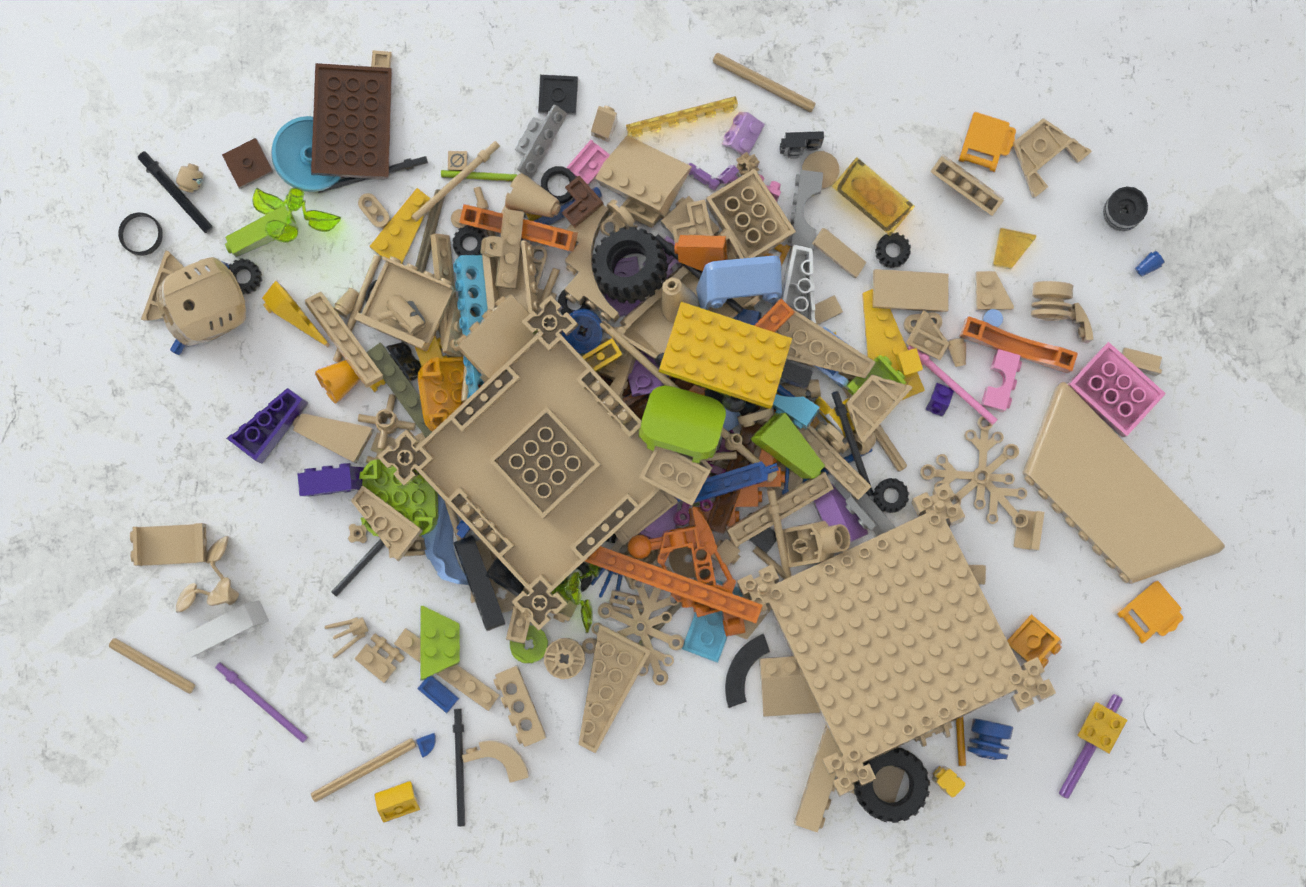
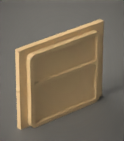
[614,490,678,545]

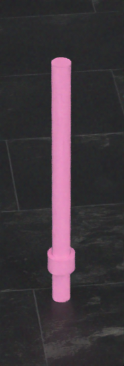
[907,345,998,425]

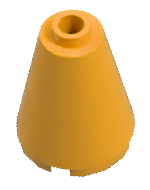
[315,360,360,404]

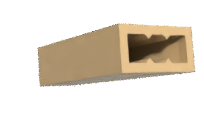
[293,413,374,464]

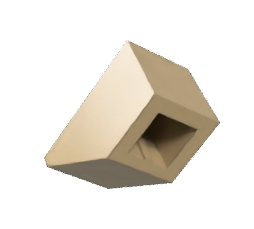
[591,106,617,142]

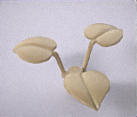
[176,536,239,613]

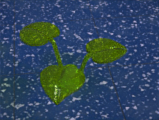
[252,188,341,243]
[552,563,601,633]

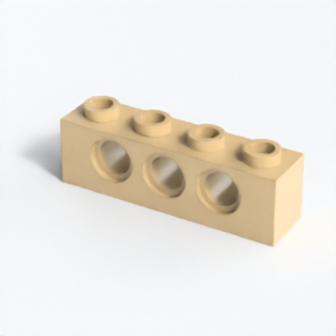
[930,154,1004,216]
[493,665,547,747]

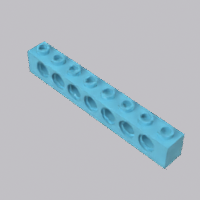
[453,255,488,399]

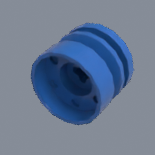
[562,309,603,354]
[967,718,1013,760]

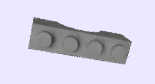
[788,170,823,250]

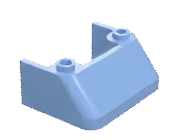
[696,256,782,310]

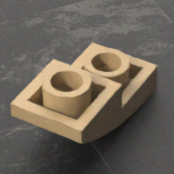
[1069,303,1094,343]

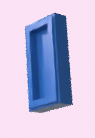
[417,676,460,714]

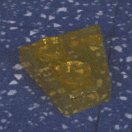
[992,228,1036,270]

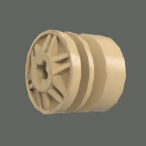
[1031,281,1074,321]
[544,638,586,679]

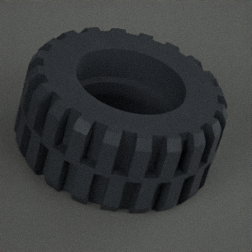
[592,227,668,304]
[854,747,930,823]

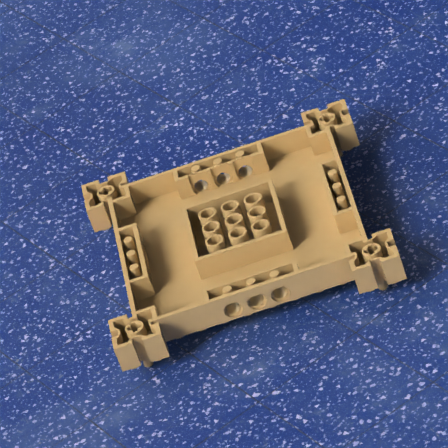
[377,295,712,631]
[737,482,1056,797]

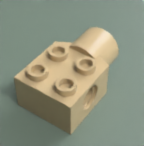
[783,521,850,567]

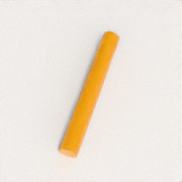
[956,716,966,766]

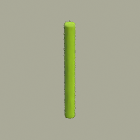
[441,170,517,182]

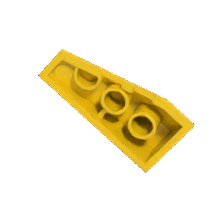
[262,281,330,347]

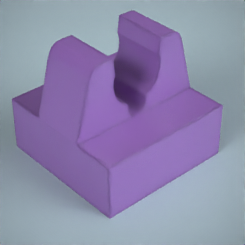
[716,165,739,184]

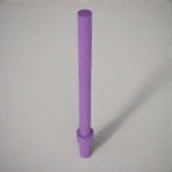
[215,662,308,743]

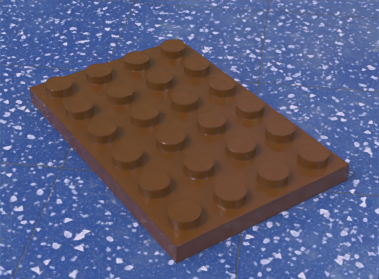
[311,63,392,179]

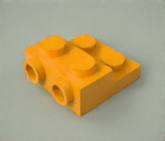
[1007,614,1062,668]

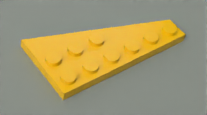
[862,289,925,401]

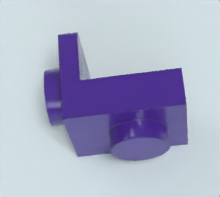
[926,383,954,417]

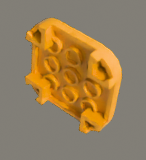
[418,357,481,432]

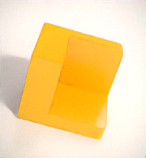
[896,348,923,376]

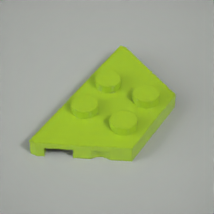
[420,606,460,681]

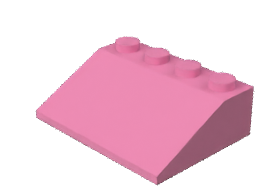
[1068,342,1166,437]

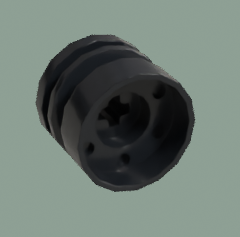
[1103,186,1148,232]

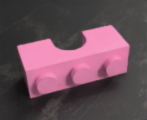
[981,349,1022,412]

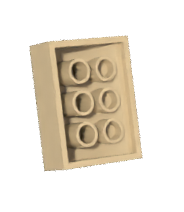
[595,135,692,217]
[706,168,796,258]
[759,656,821,717]

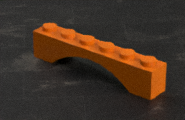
[459,204,578,251]
[959,316,1078,374]

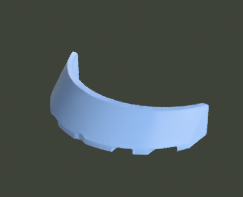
[422,494,469,585]

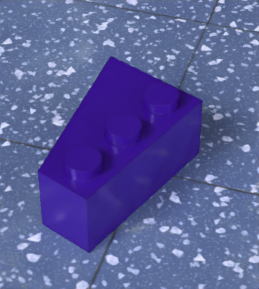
[297,463,365,497]

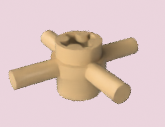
[358,394,416,451]

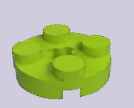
[510,625,548,663]

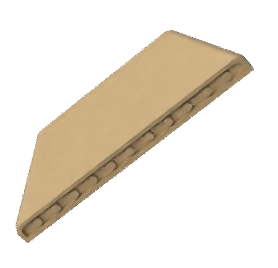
[1022,382,1225,584]

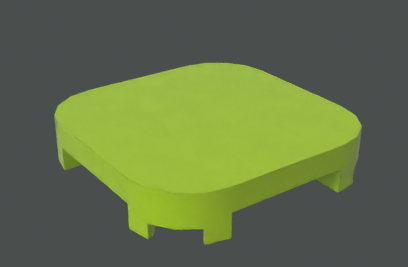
[639,385,726,463]
[359,459,439,537]

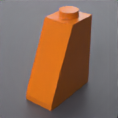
[675,235,728,271]

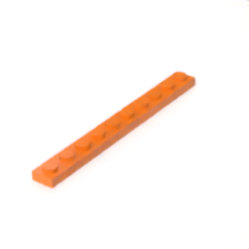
[585,546,763,623]

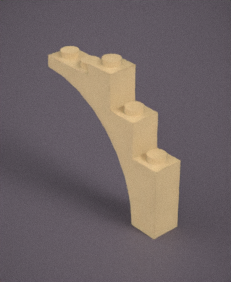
[564,205,619,323]

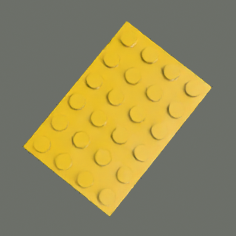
[658,302,792,409]

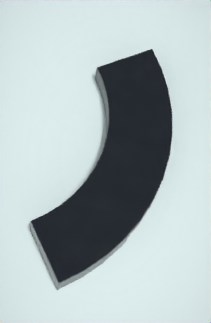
[725,634,770,708]

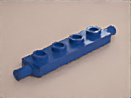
[677,461,779,504]

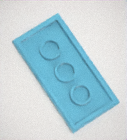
[682,579,743,663]

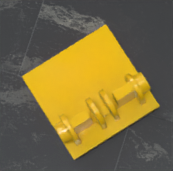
[1077,701,1127,754]

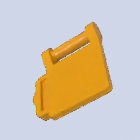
[958,112,1016,172]
[1117,581,1183,644]

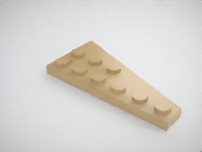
[775,300,875,378]
[578,623,651,753]

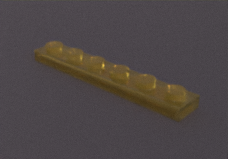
[626,96,738,137]

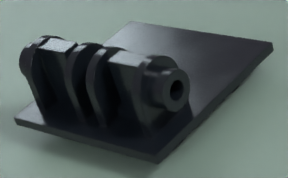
[386,342,421,381]

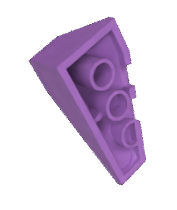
[813,483,868,542]

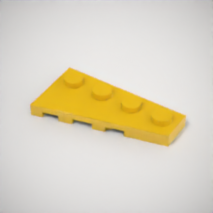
[369,188,431,264]

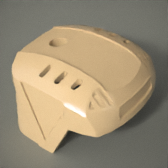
[157,257,246,346]

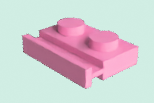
[567,140,610,185]

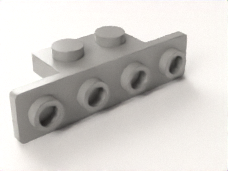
[515,105,567,179]
[834,482,896,536]

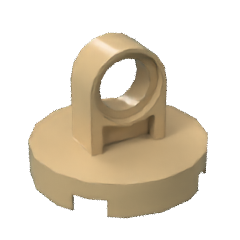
[600,199,638,236]

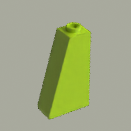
[225,205,299,257]
[750,413,825,479]

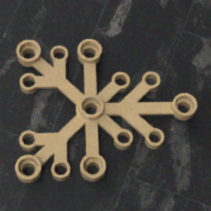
[920,416,1028,528]
[582,566,684,686]

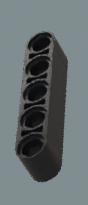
[454,535,505,631]

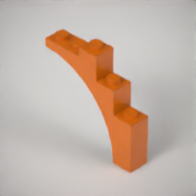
[689,449,785,527]

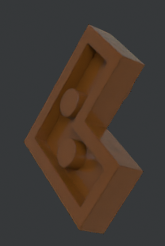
[561,175,604,228]

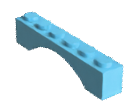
[772,394,820,430]

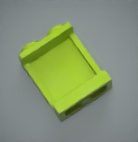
[844,355,906,396]

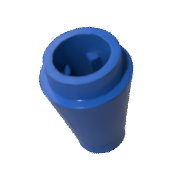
[1135,251,1165,277]

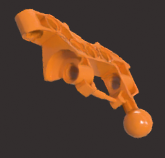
[627,506,745,637]

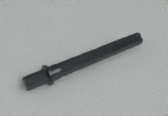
[138,151,213,233]

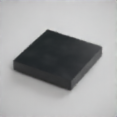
[538,74,578,115]

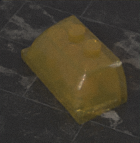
[832,157,915,236]

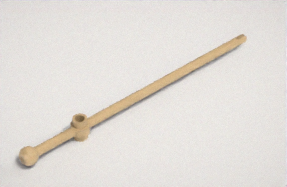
[600,321,777,482]

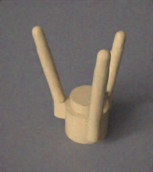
[324,617,369,658]

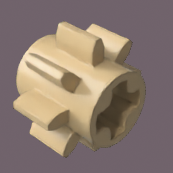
[736,152,760,175]

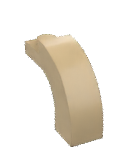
[462,740,530,783]

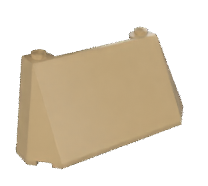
[614,229,761,359]

